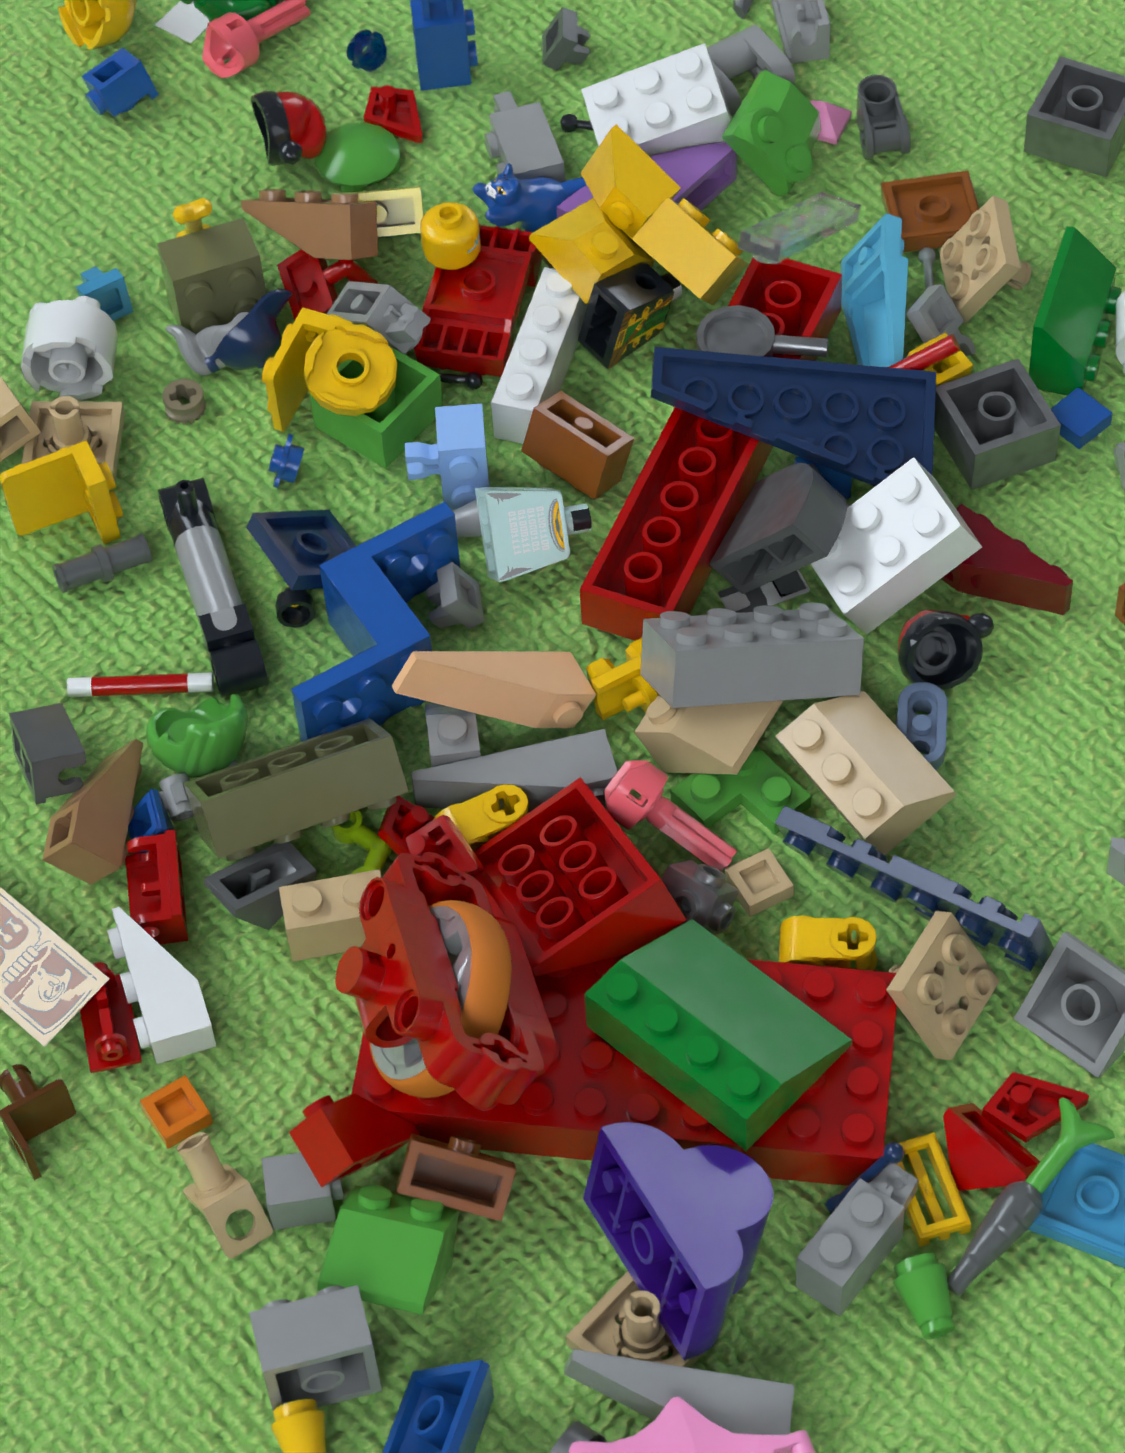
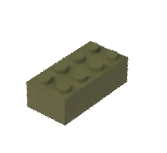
[183,718,409,861]

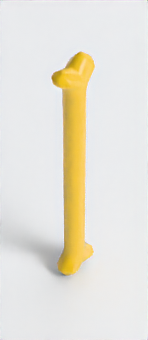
[172,198,213,238]

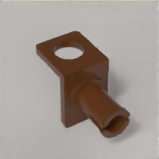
[0,1064,76,1181]

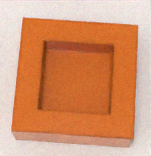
[140,1075,213,1149]

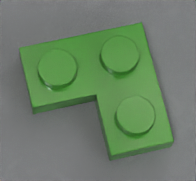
[670,745,812,835]

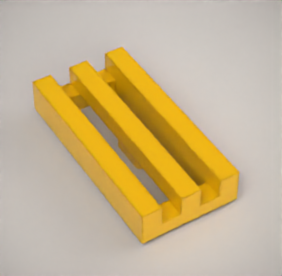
[884,1132,971,1247]

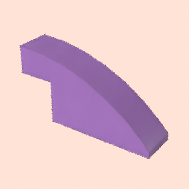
[557,142,737,218]

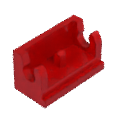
[125,830,188,945]

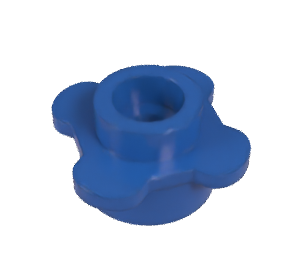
[268,434,304,488]

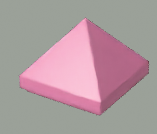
[810,100,852,145]

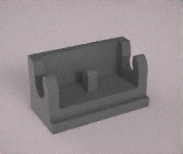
[9,703,86,804]

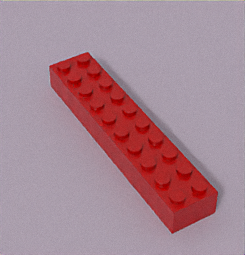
[580,250,842,641]

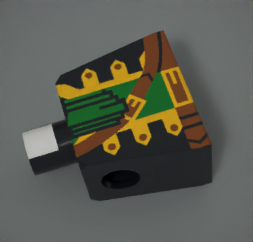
[578,262,682,369]

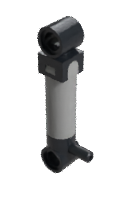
[158,478,269,698]

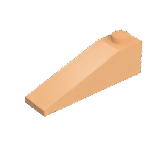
[392,651,596,728]

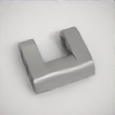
[707,25,795,116]

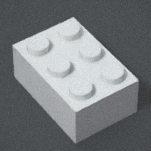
[581,43,732,157]
[811,457,982,635]

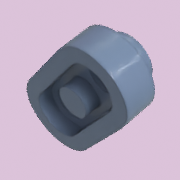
[897,682,948,770]

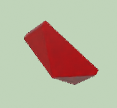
[943,1103,1040,1191]

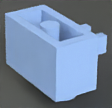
[405,403,489,510]

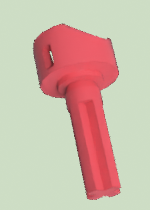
[202,0,310,78]
[604,760,737,872]

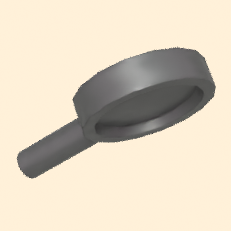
[696,305,828,357]

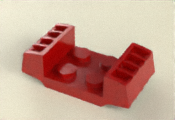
[414,224,542,378]

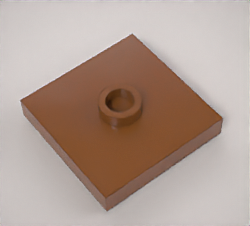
[881,171,979,253]

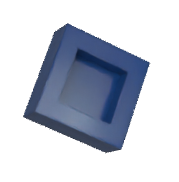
[1051,387,1112,449]

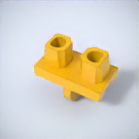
[586,638,660,720]

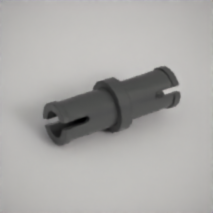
[52,534,152,593]

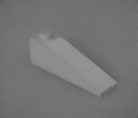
[411,729,617,813]
[564,1349,794,1435]

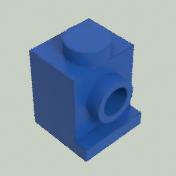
[81,48,159,117]

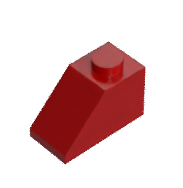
[289,1093,420,1188]

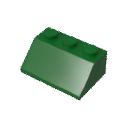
[1029,226,1122,396]

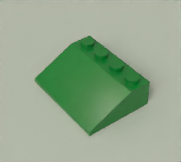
[584,919,852,1151]

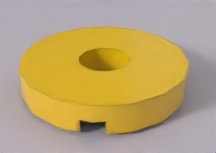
[304,323,397,416]

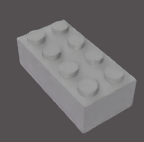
[640,603,864,708]

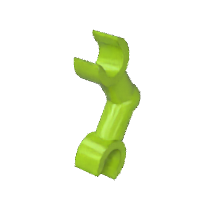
[331,810,392,874]

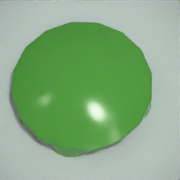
[315,122,401,192]

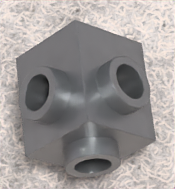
[661,860,740,935]

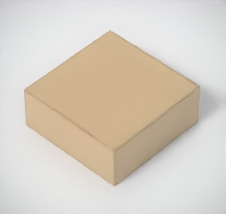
[725,848,794,917]

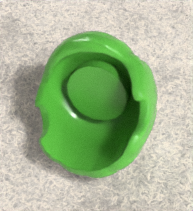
[146,694,248,778]

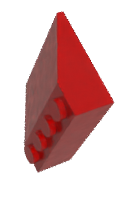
[470,777,687,976]

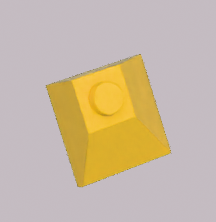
[580,124,681,239]
[529,198,654,305]

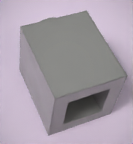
[262,1152,344,1230]

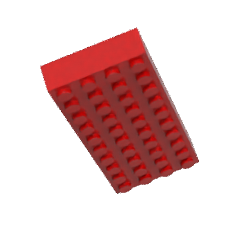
[351,953,897,1186]

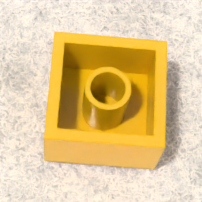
[632,197,748,305]

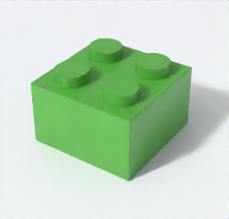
[310,346,443,469]

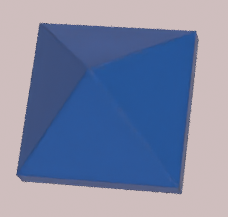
[128,788,174,854]

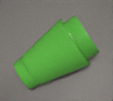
[893,1253,955,1339]

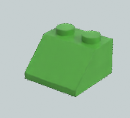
[317,1185,459,1315]

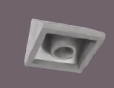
[1014,931,1125,1078]

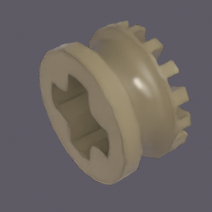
[162,379,206,425]

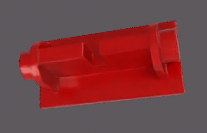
[80,962,142,1073]

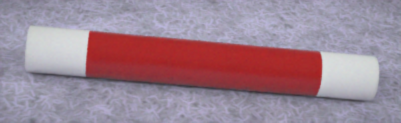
[67,672,214,697]

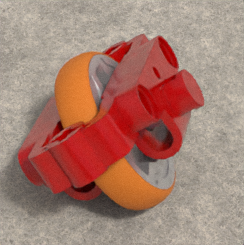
[335,852,556,1108]

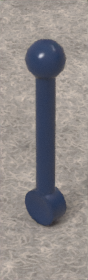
[824,1142,904,1214]

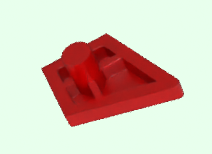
[363,85,423,144]
[378,796,435,855]
[405,815,484,875]
[982,1072,1089,1143]

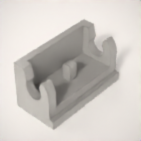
[771,0,830,64]

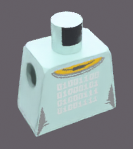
[475,487,592,582]

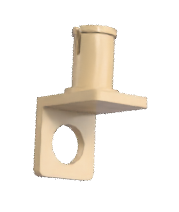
[177,1132,273,1259]

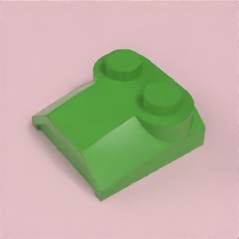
[721,70,821,196]

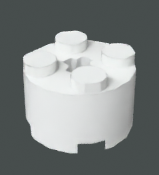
[21,296,118,401]

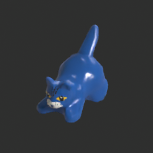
[472,163,587,232]

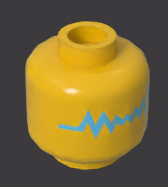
[420,202,480,270]

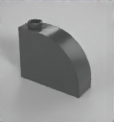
[709,463,847,594]

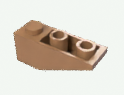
[241,189,378,260]
[42,739,143,885]

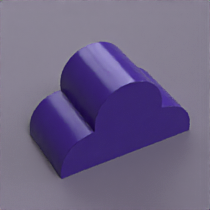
[583,1122,773,1361]

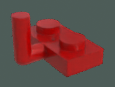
[277,249,378,321]

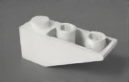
[107,907,216,1064]

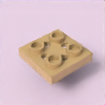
[939,195,1031,323]
[21,396,125,481]
[886,911,1000,1060]
[566,1271,721,1368]

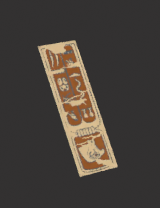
[0,887,110,1047]

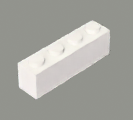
[491,267,588,444]

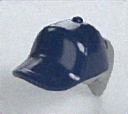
[165,289,293,376]

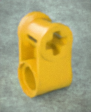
[433,784,529,851]
[778,915,877,971]

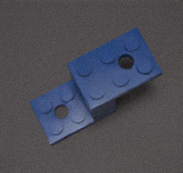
[291,502,461,742]

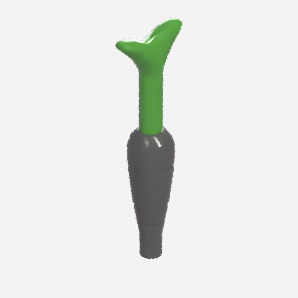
[947,1097,1115,1297]

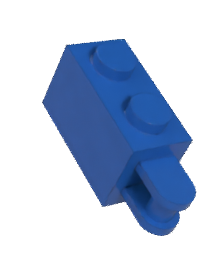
[410,0,478,91]

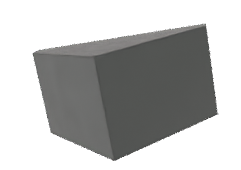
[204,842,317,930]

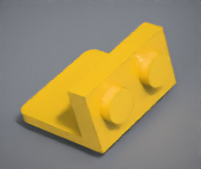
[262,307,353,432]
[0,440,124,544]

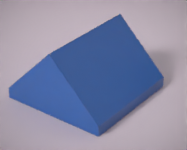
[382,1360,494,1453]

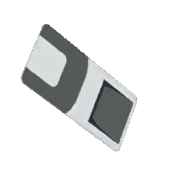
[718,569,810,613]

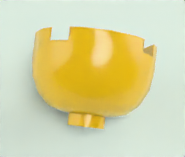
[58,0,136,50]

